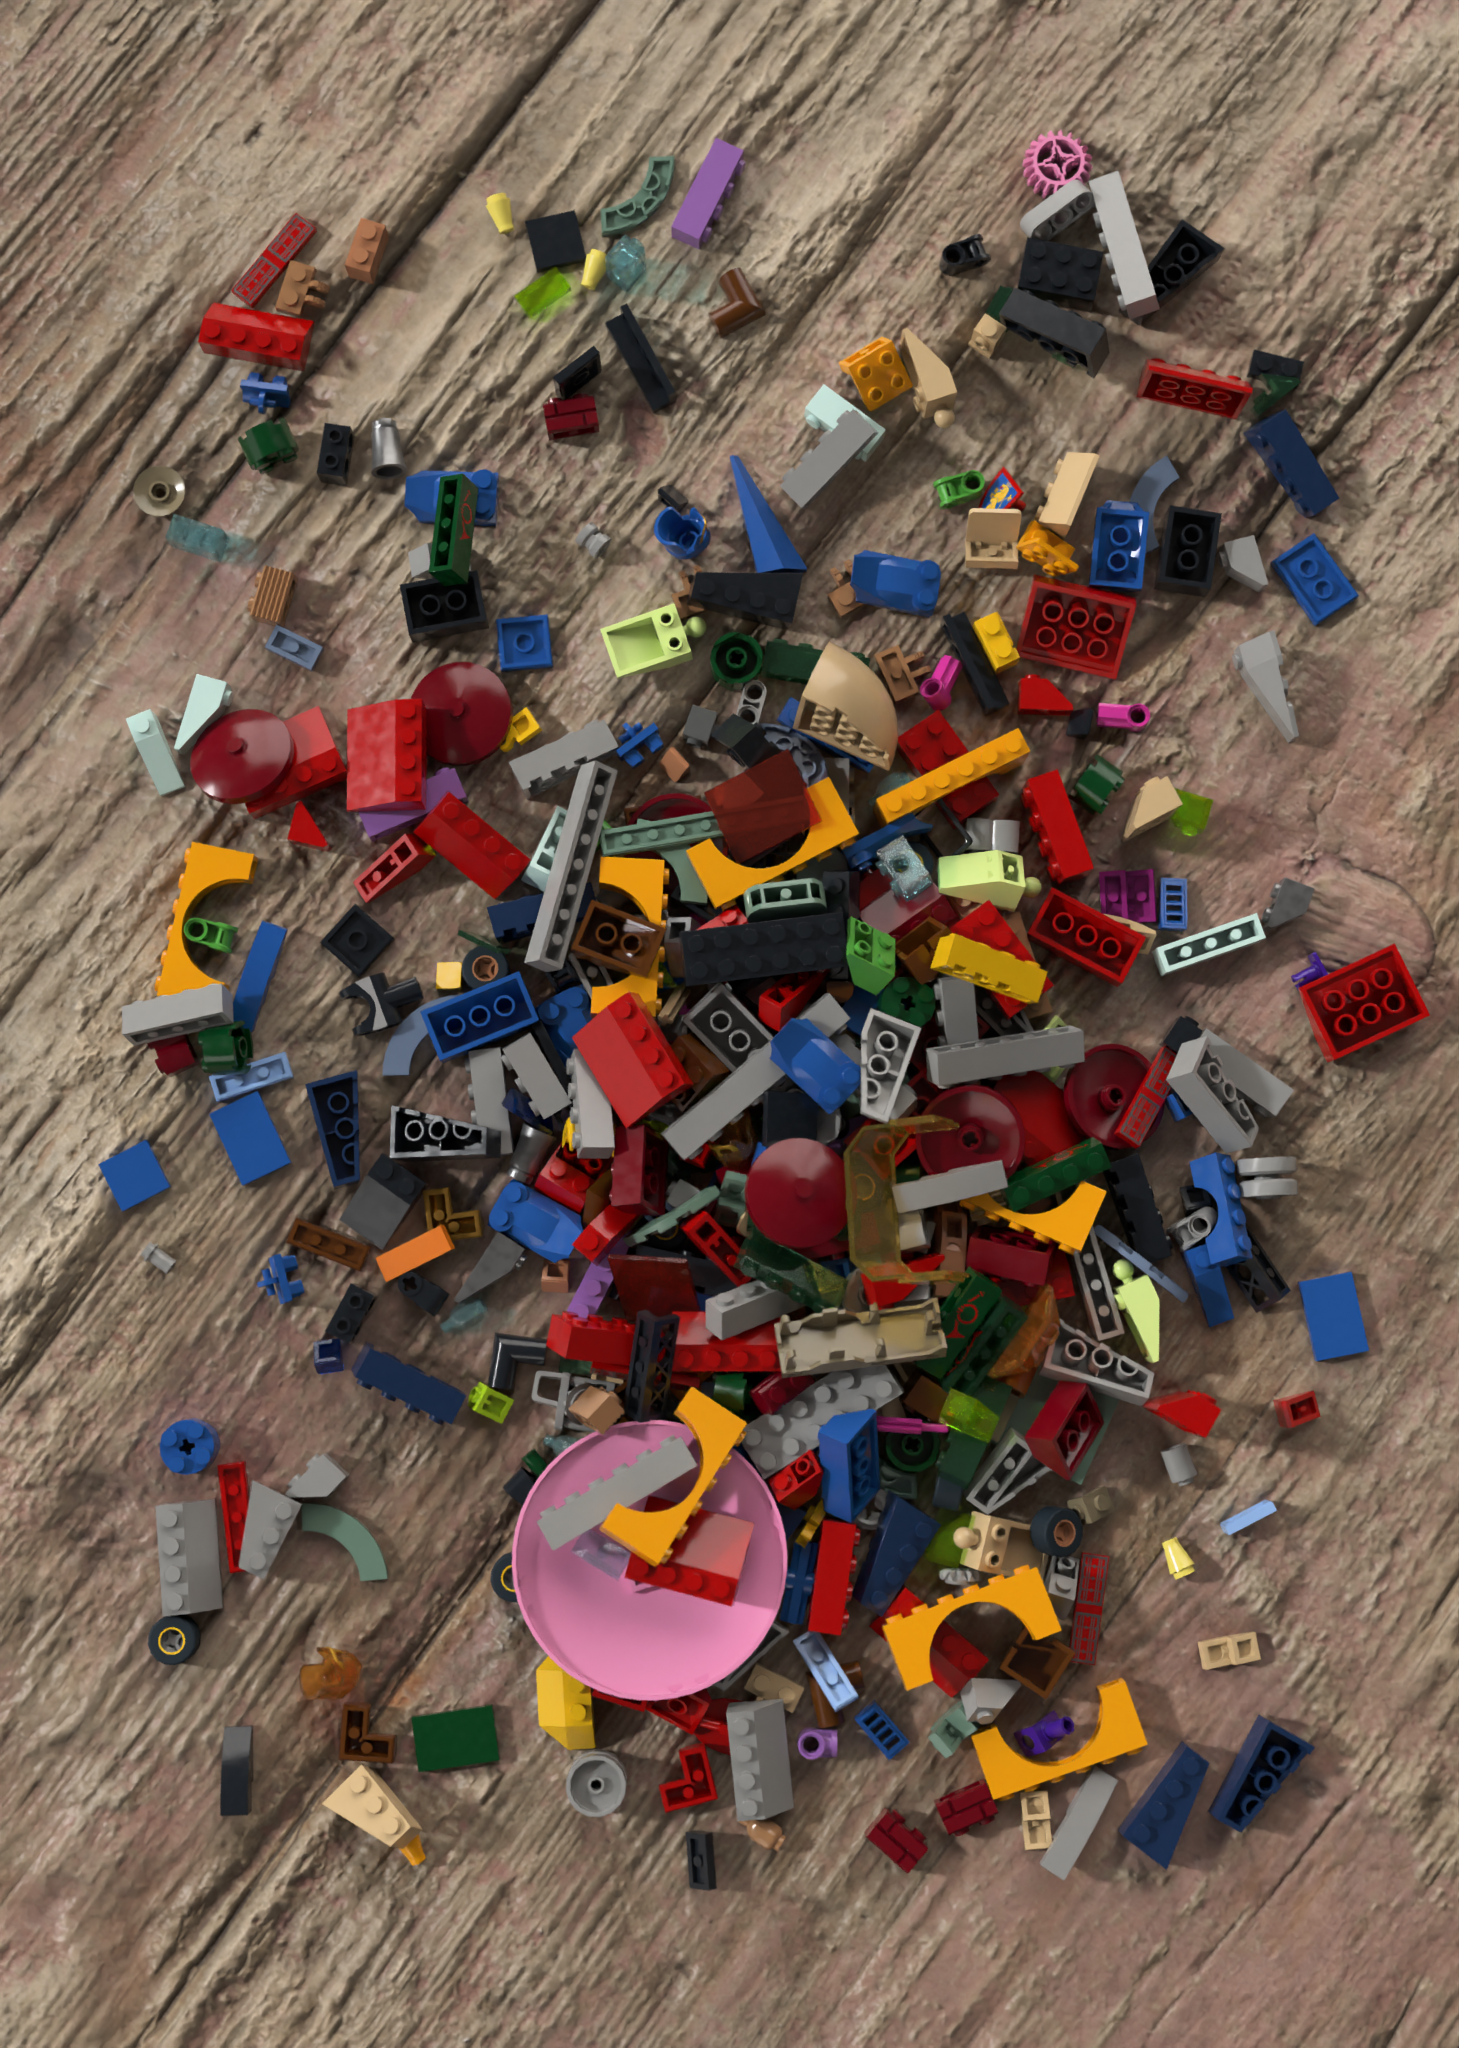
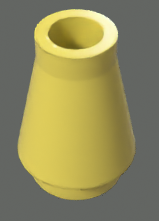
[486,193,514,234]
[581,249,610,291]
[1161,1537,1195,1580]

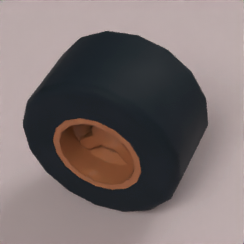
[462,945,511,990]
[1030,1506,1083,1557]

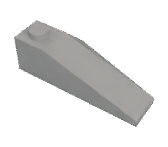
[1232,630,1299,743]
[861,1008,921,1124]

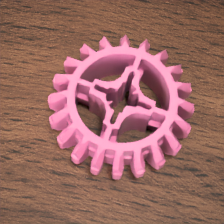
[1022,130,1092,199]

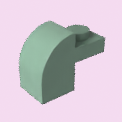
[928,1700,981,1758]

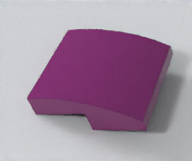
[1099,869,1157,924]

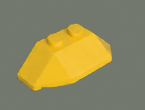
[536,1656,596,1750]

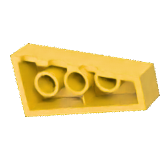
[930,933,1047,1004]

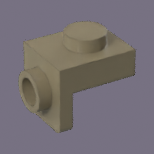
[1067,1486,1116,1525]

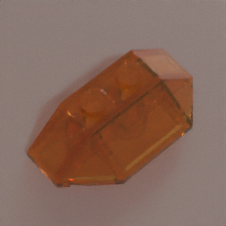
[984,1284,1061,1379]

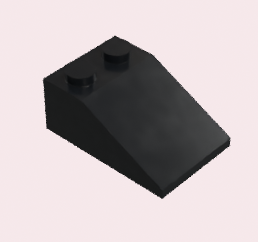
[339,1153,429,1250]

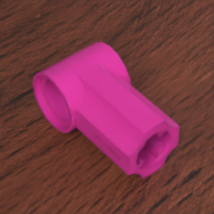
[920,655,963,711]
[1097,703,1150,732]

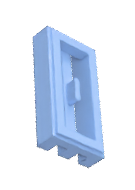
[1220,1499,1277,1535]

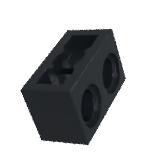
[317,423,355,486]
[325,1283,378,1344]

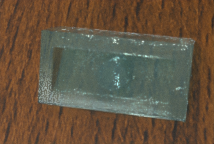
[571,1529,630,1580]

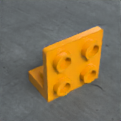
[839,337,913,412]
[1016,520,1079,577]

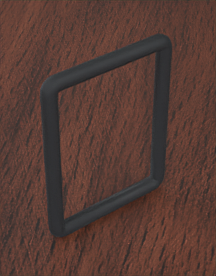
[914,798,973,858]

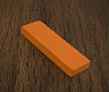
[375,1224,455,1282]

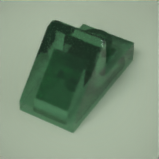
[1250,374,1301,417]

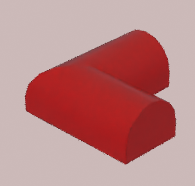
[659,1743,718,1813]

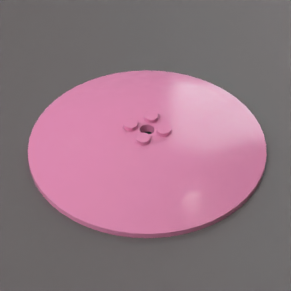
[512,1420,787,1700]

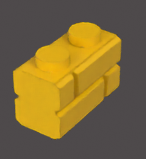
[972,611,1020,675]

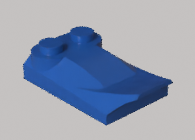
[405,469,499,526]
[1089,500,1149,592]
[850,550,941,618]
[841,812,933,875]
[535,984,593,1077]
[769,1018,861,1114]
[487,1179,584,1264]

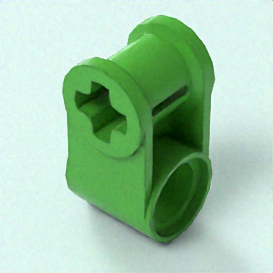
[933,470,985,510]
[184,918,239,954]

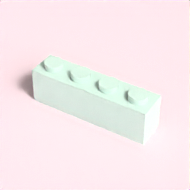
[1152,913,1266,976]

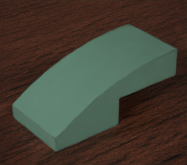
[713,1171,747,1228]

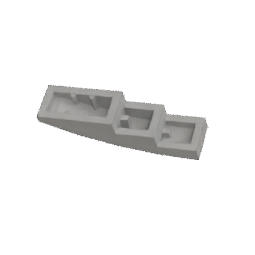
[892,1160,1008,1213]
[1040,1765,1118,1880]

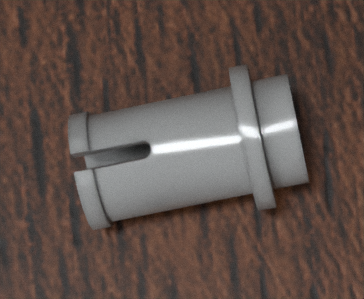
[141,1242,177,1274]

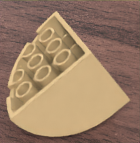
[793,642,898,771]

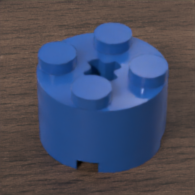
[160,1418,220,1475]

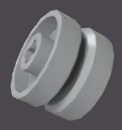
[1236,1157,1298,1200]
[566,1749,627,1817]

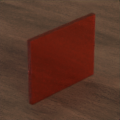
[704,749,822,864]
[607,1254,701,1325]

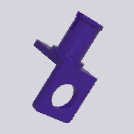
[1291,952,1328,991]
[1013,1710,1074,1757]

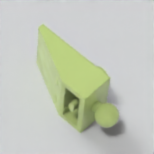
[600,603,706,679]
[937,850,1042,912]
[1111,1259,1160,1363]

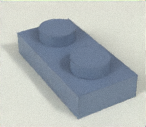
[265,624,325,672]

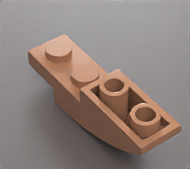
[931,1200,967,1299]

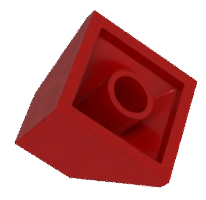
[645,1688,712,1735]

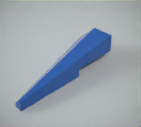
[730,455,807,573]

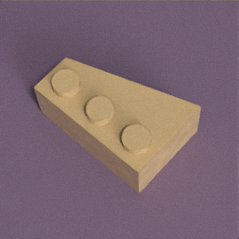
[322,1764,423,1849]

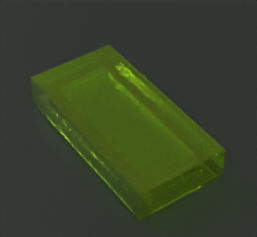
[514,267,571,319]

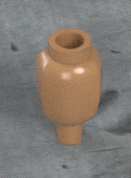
[738,1819,786,1851]

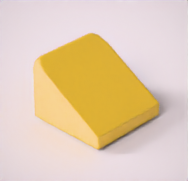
[436,962,463,990]

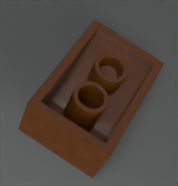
[571,900,667,979]

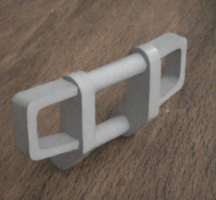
[532,1371,624,1432]

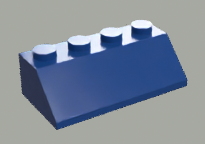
[420,971,540,1063]
[818,1409,880,1523]

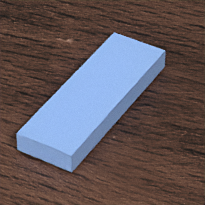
[209,1052,294,1102]
[793,1631,859,1712]

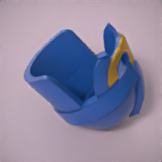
[654,507,711,560]

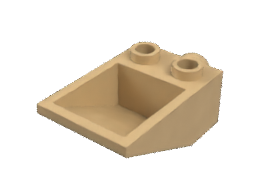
[899,328,957,428]
[953,1510,1049,1581]

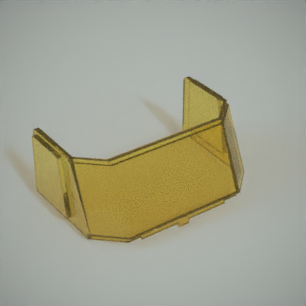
[844,1115,969,1285]

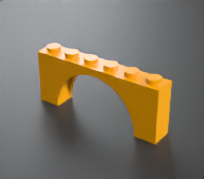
[873,728,1031,828]
[686,777,859,911]
[155,842,258,996]
[591,856,669,1021]
[959,1181,1107,1255]
[599,1387,747,1567]
[882,1564,1062,1691]
[970,1678,1148,1801]

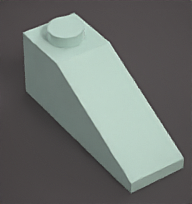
[174,674,233,755]
[126,709,185,796]
[521,806,567,892]

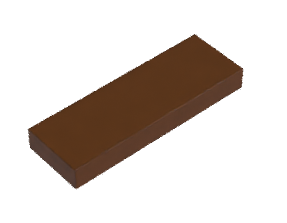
[286,1218,371,1272]

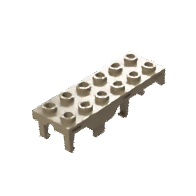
[774,1298,947,1378]

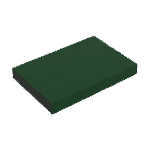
[411,1704,500,1773]

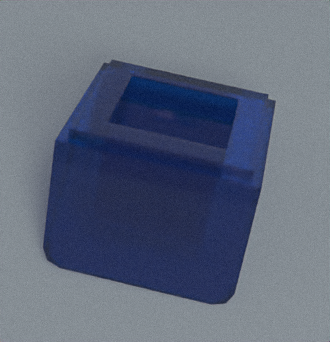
[313,1338,344,1374]

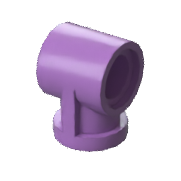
[797,1727,837,1760]

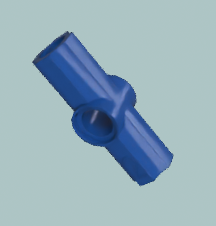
[780,1538,818,1625]

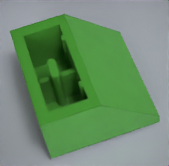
[846,917,896,995]

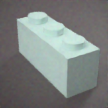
[804,384,886,462]

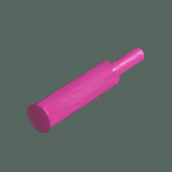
[877,1416,949,1434]

